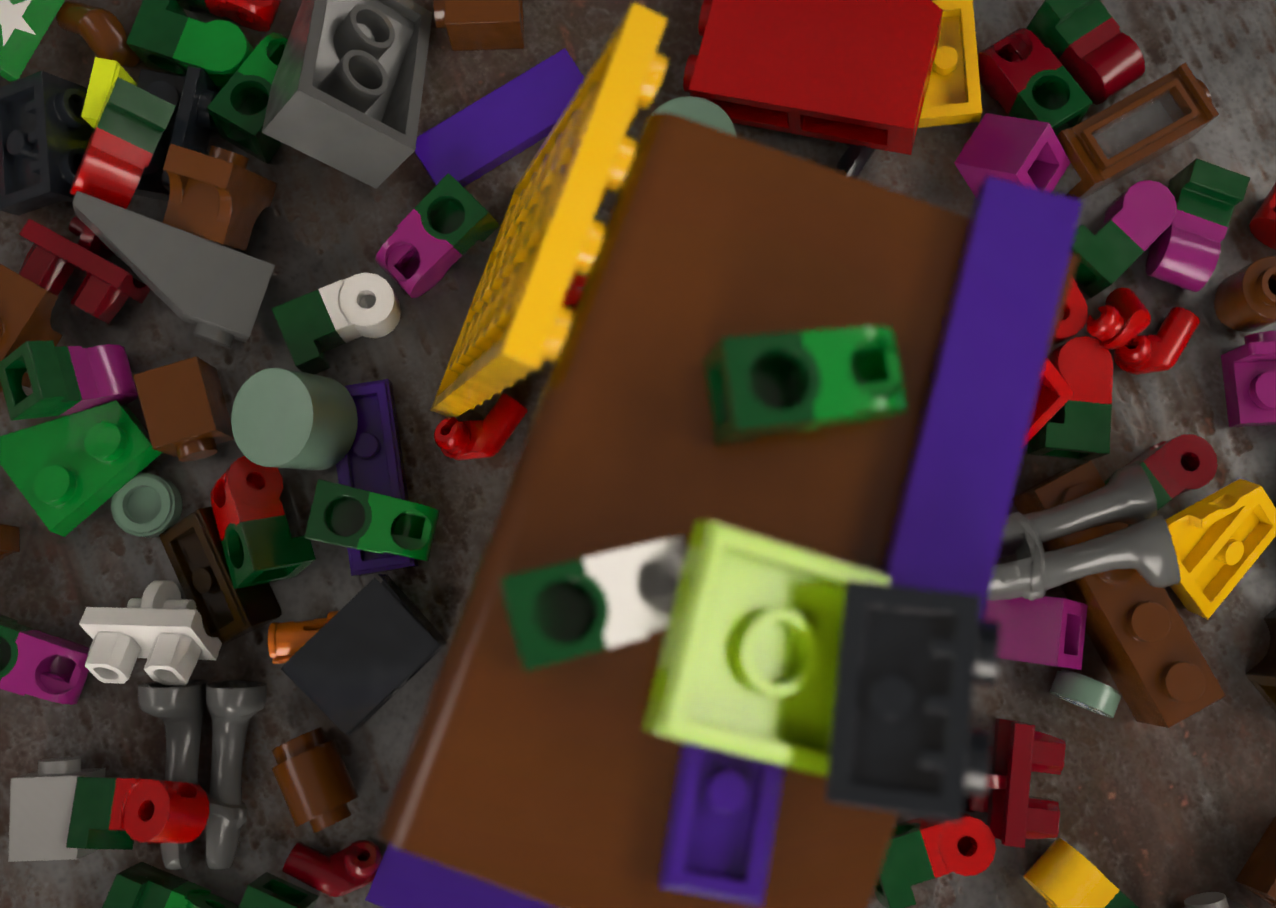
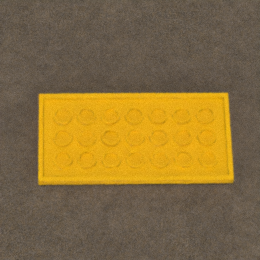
[430,3,668,418]

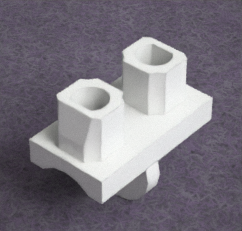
[79,580,222,686]

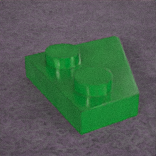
[0,400,163,537]

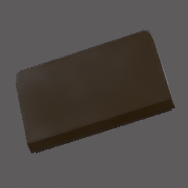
[159,506,282,646]

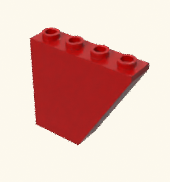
[683,0,943,155]

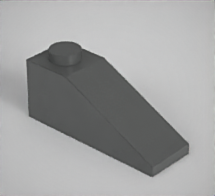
[72,191,275,348]

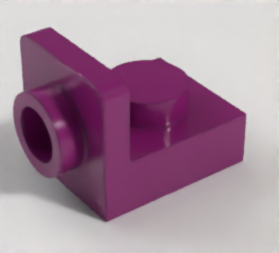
[1221,331,1276,427]

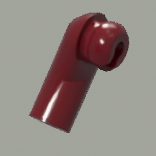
[282,840,383,898]

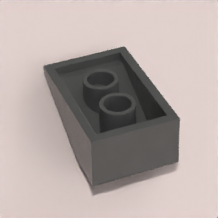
[262,0,433,189]

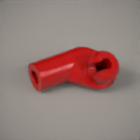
[1086,287,1151,350]
[1113,307,1200,375]
[434,393,528,461]

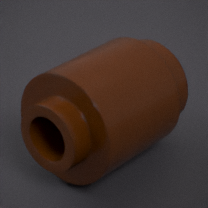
[1214,256,1276,332]
[272,727,359,833]

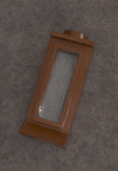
[1057,62,1219,200]

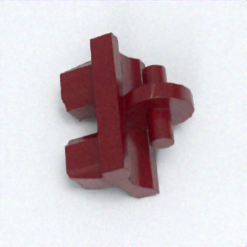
[18,216,151,324]
[968,718,1066,848]

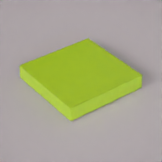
[642,520,891,777]

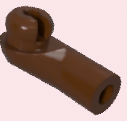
[56,1,141,68]

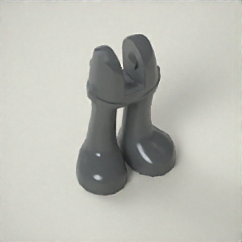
[987,463,1181,601]
[138,680,267,870]

